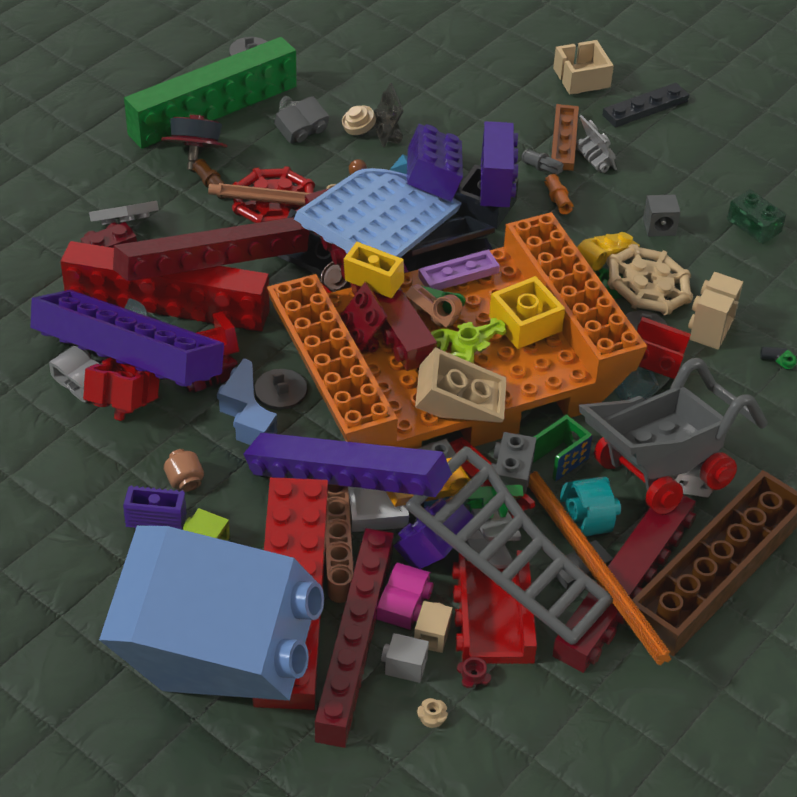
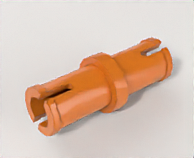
[544,174,574,214]

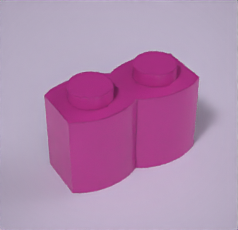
[377,562,433,630]

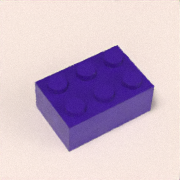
[480,121,518,207]

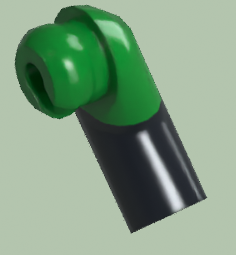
[760,347,797,369]

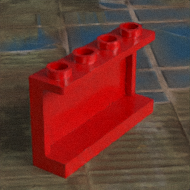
[452,550,537,664]

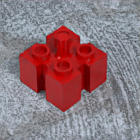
[83,357,159,421]

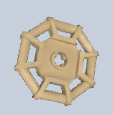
[606,244,693,315]

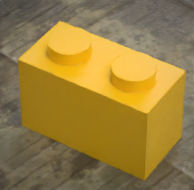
[344,242,404,298]

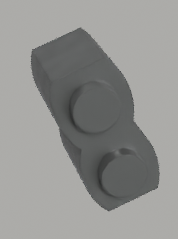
[274,96,329,144]

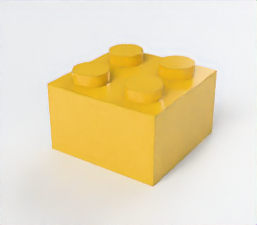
[489,276,565,349]

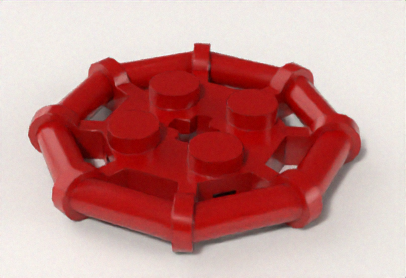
[232,166,315,223]

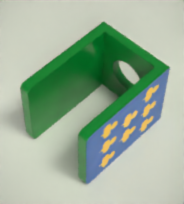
[533,414,593,481]

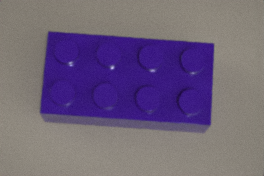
[407,124,463,202]

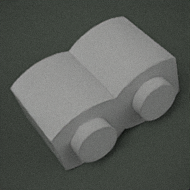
[49,346,102,403]

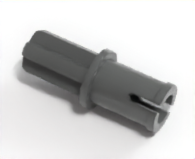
[522,149,563,175]

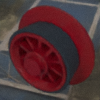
[161,115,227,170]

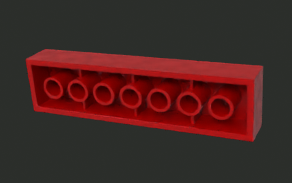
[60,241,270,332]
[253,477,328,710]

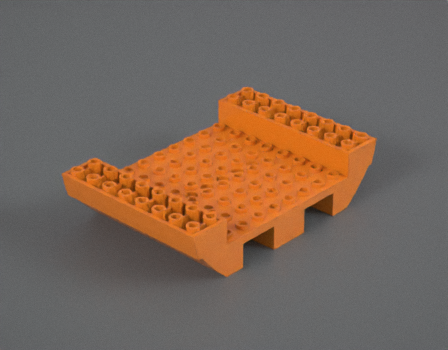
[267,212,647,449]

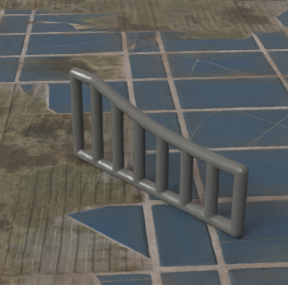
[406,446,613,645]

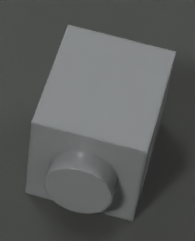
[381,633,429,683]

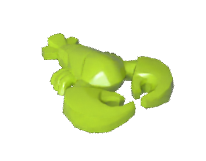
[431,318,506,364]

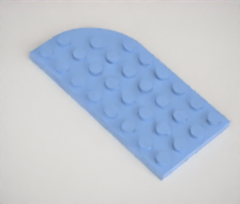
[294,168,462,258]

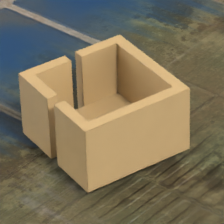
[553,40,614,95]
[688,272,743,350]

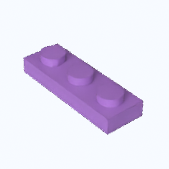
[418,249,500,290]

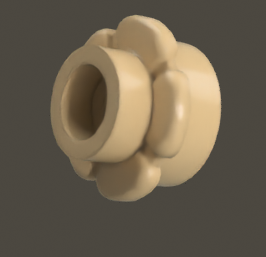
[417,698,448,728]

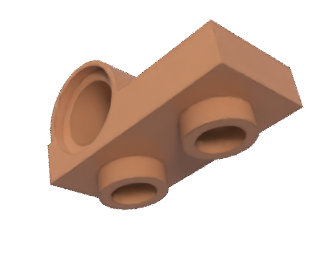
[405,284,462,328]

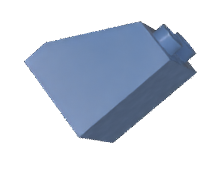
[99,525,324,701]

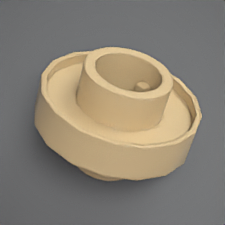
[342,105,376,135]

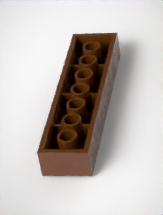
[625,470,797,656]

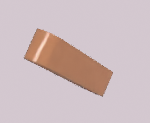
[325,484,354,603]

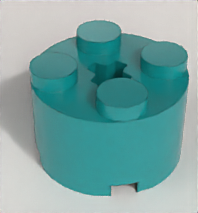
[560,476,621,537]

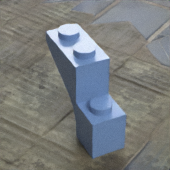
[217,358,277,445]

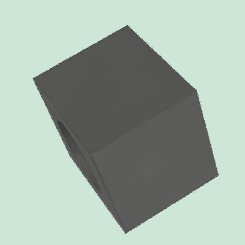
[643,194,680,237]

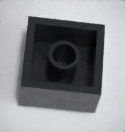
[454,164,519,229]

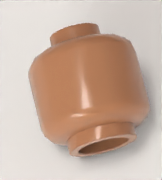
[164,449,204,492]

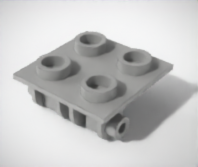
[576,115,617,173]

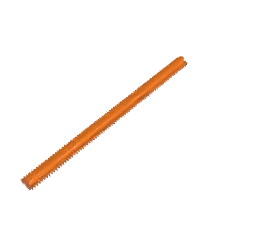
[528,471,672,665]

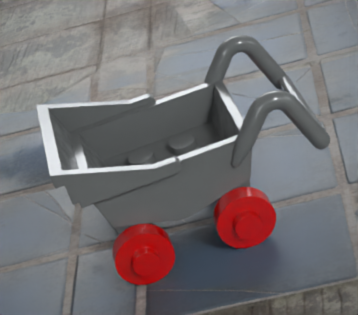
[579,358,768,514]

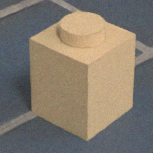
[414,601,453,653]

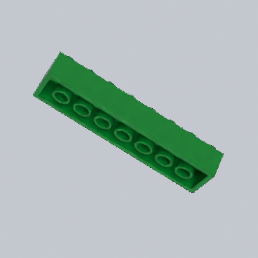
[124,37,297,149]

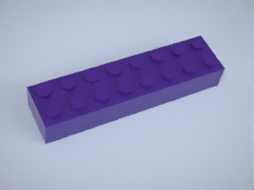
[30,290,224,386]

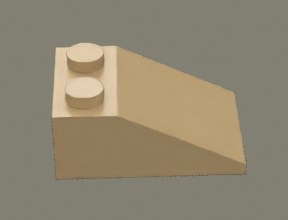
[415,347,506,423]

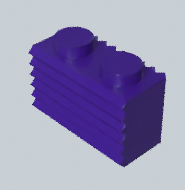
[123,485,187,530]

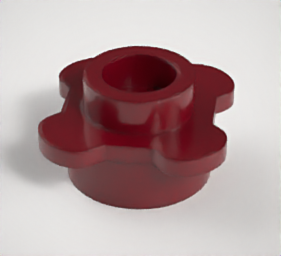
[457,657,491,688]

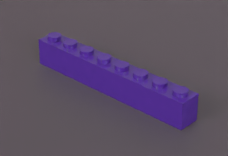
[243,433,452,497]

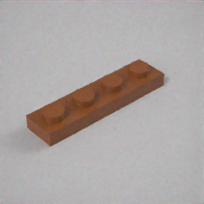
[551,104,579,171]

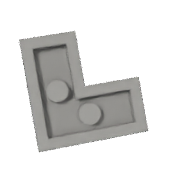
[89,201,159,225]

